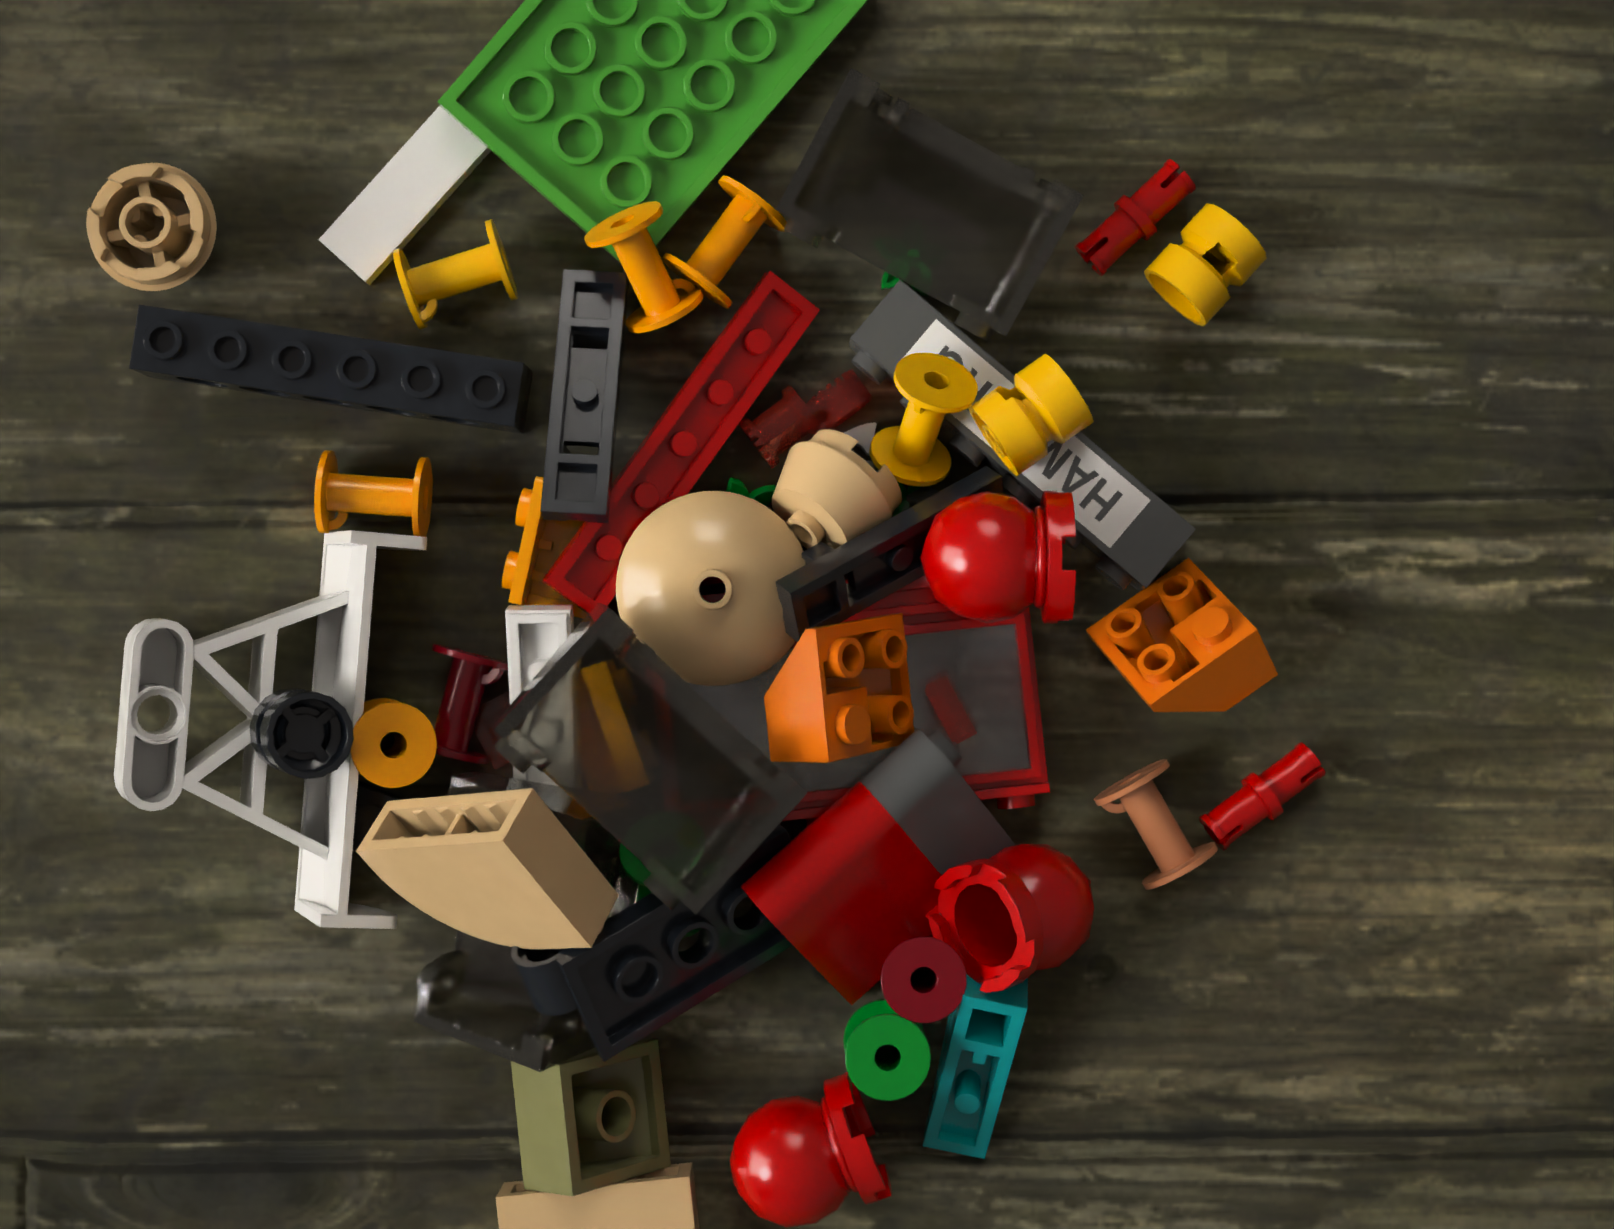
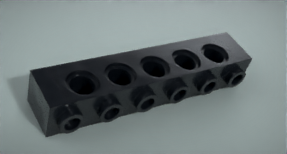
[129,304,533,434]

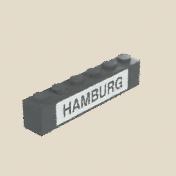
[849,279,1196,591]

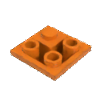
[1086,557,1278,712]
[764,613,914,763]

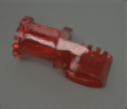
[739,369,873,468]

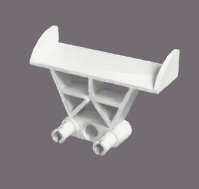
[114,530,427,929]

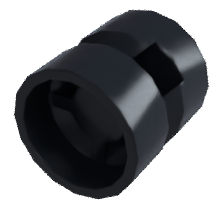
[250,688,354,779]

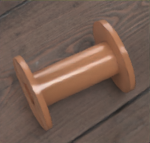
[1094,759,1218,890]

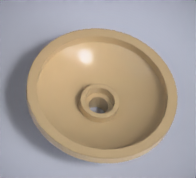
[616,491,805,686]

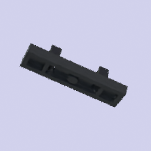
[540,269,629,523]
[776,466,1004,642]

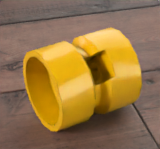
[1144,203,1267,326]
[969,354,1094,476]

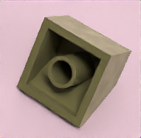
[511,1039,671,1196]

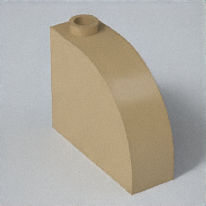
[356,788,619,949]
[496,1162,700,1229]

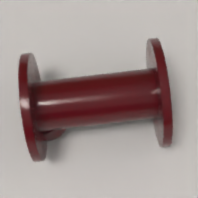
[432,644,508,764]
[880,934,967,1023]

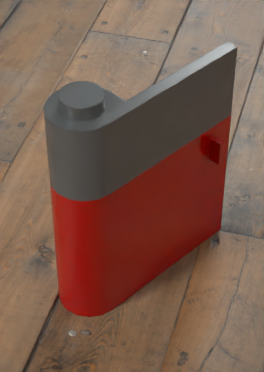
[741,728,1015,1006]

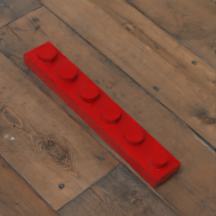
[542,271,820,619]

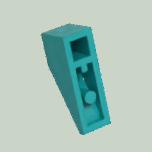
[923,974,1028,1159]

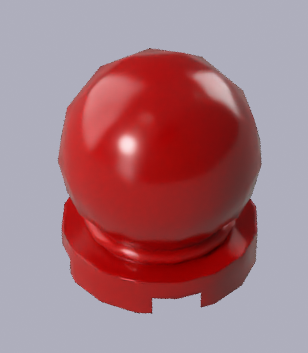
[921,491,1076,623]
[929,844,1094,993]
[730,1072,892,1228]

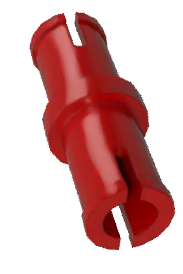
[1075,159,1196,276]
[1199,742,1326,851]

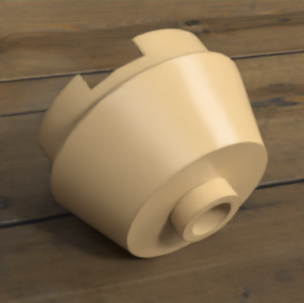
[86,163,217,291]
[772,429,902,549]

